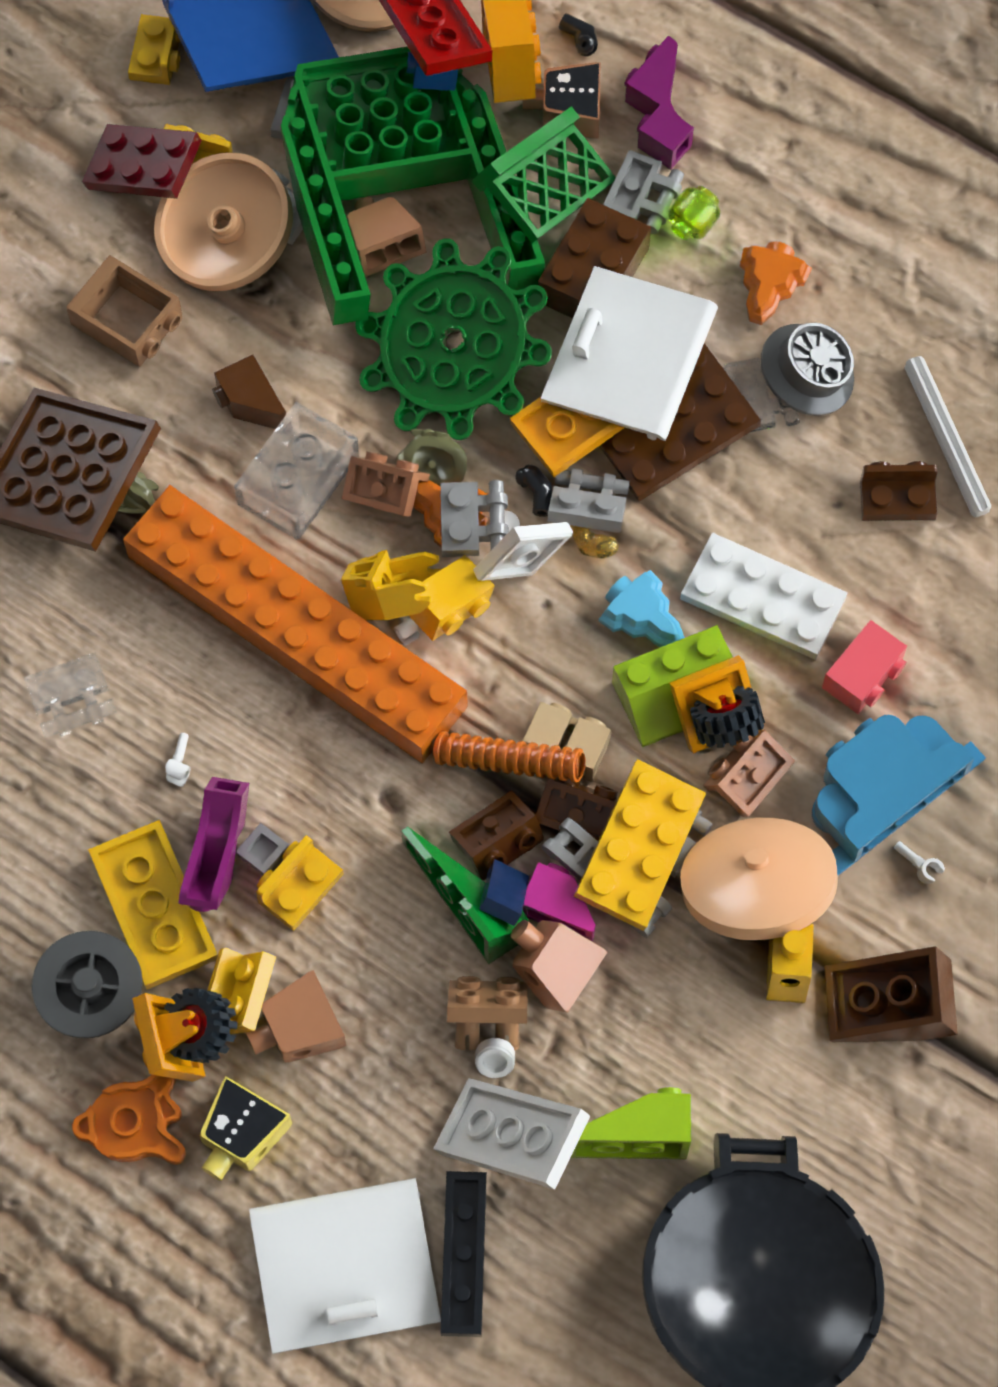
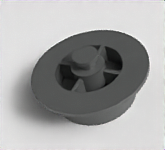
[761,323,854,416]
[32,931,143,1039]

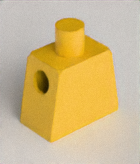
[766,923,814,1003]

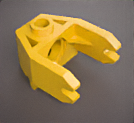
[340,550,442,620]

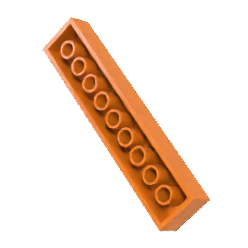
[123,485,468,764]

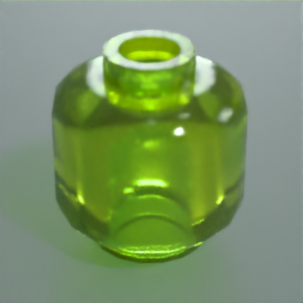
[668,186,721,240]

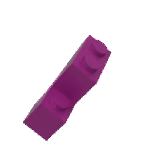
[624,36,694,170]
[178,777,250,912]

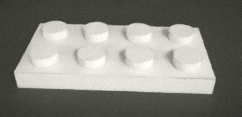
[680,533,848,660]
[433,1078,590,1189]

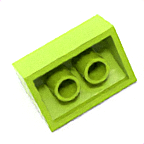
[612,625,733,747]

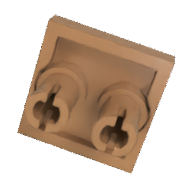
[447,976,528,1051]

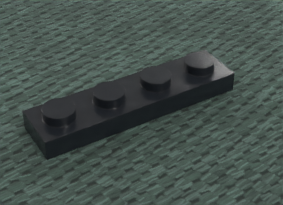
[441,1171,487,1337]

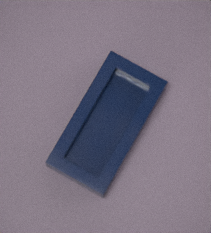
[479,859,529,926]

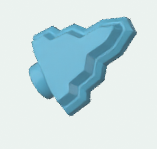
[598,570,685,647]

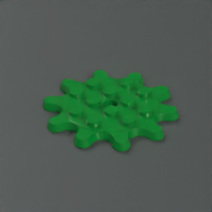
[355,238,552,441]

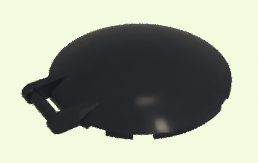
[642,1133,884,1387]

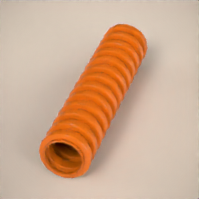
[433,731,586,783]

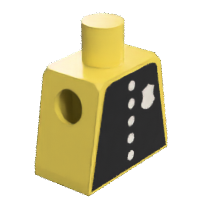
[200,1076,292,1181]

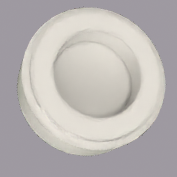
[475,1038,515,1078]

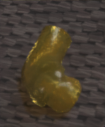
[569,525,618,559]

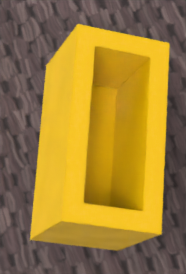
[409,555,495,641]

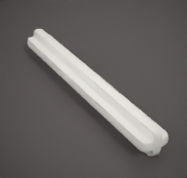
[905,356,991,517]

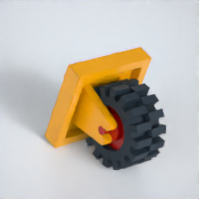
[669,655,765,754]
[132,988,237,1082]

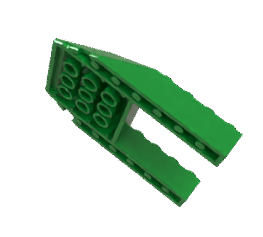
[280,46,545,326]

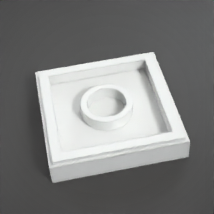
[473,522,573,581]

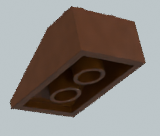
[825,946,958,1043]

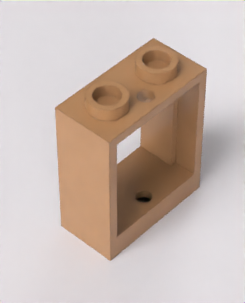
[66,255,183,367]

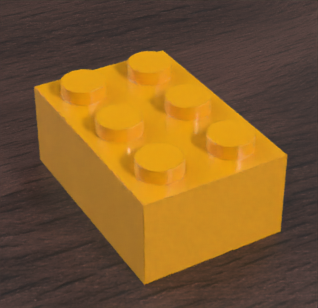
[481,0,542,103]

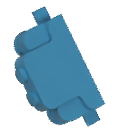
[812,715,986,876]

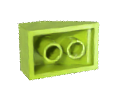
[570,1087,691,1159]

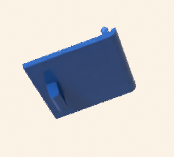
[162,0,339,92]

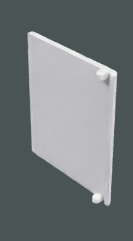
[540,266,718,441]
[249,1178,441,1354]

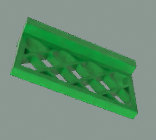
[472,106,616,243]

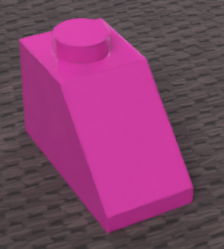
[523,862,596,942]

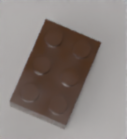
[538,198,651,318]

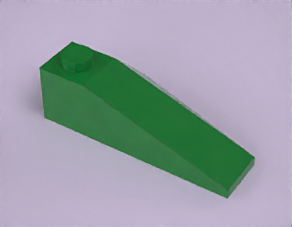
[401,826,529,964]

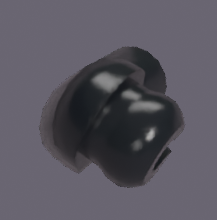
[559,13,598,56]
[515,465,552,517]

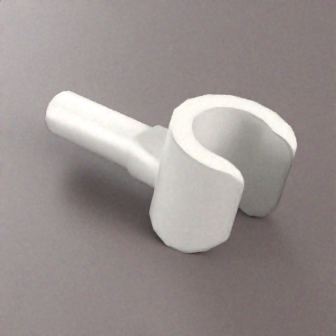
[394,616,420,646]
[165,733,191,787]
[894,841,945,884]

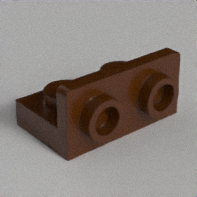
[860,461,938,521]
[536,777,618,841]
[449,790,544,880]

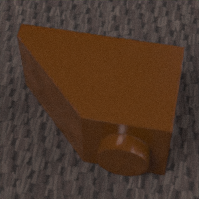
[212,354,288,431]

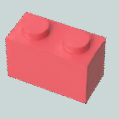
[822,620,907,714]

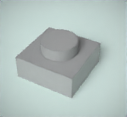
[236,823,289,875]

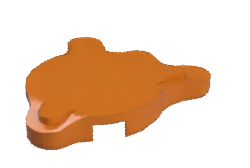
[72,1075,186,1165]

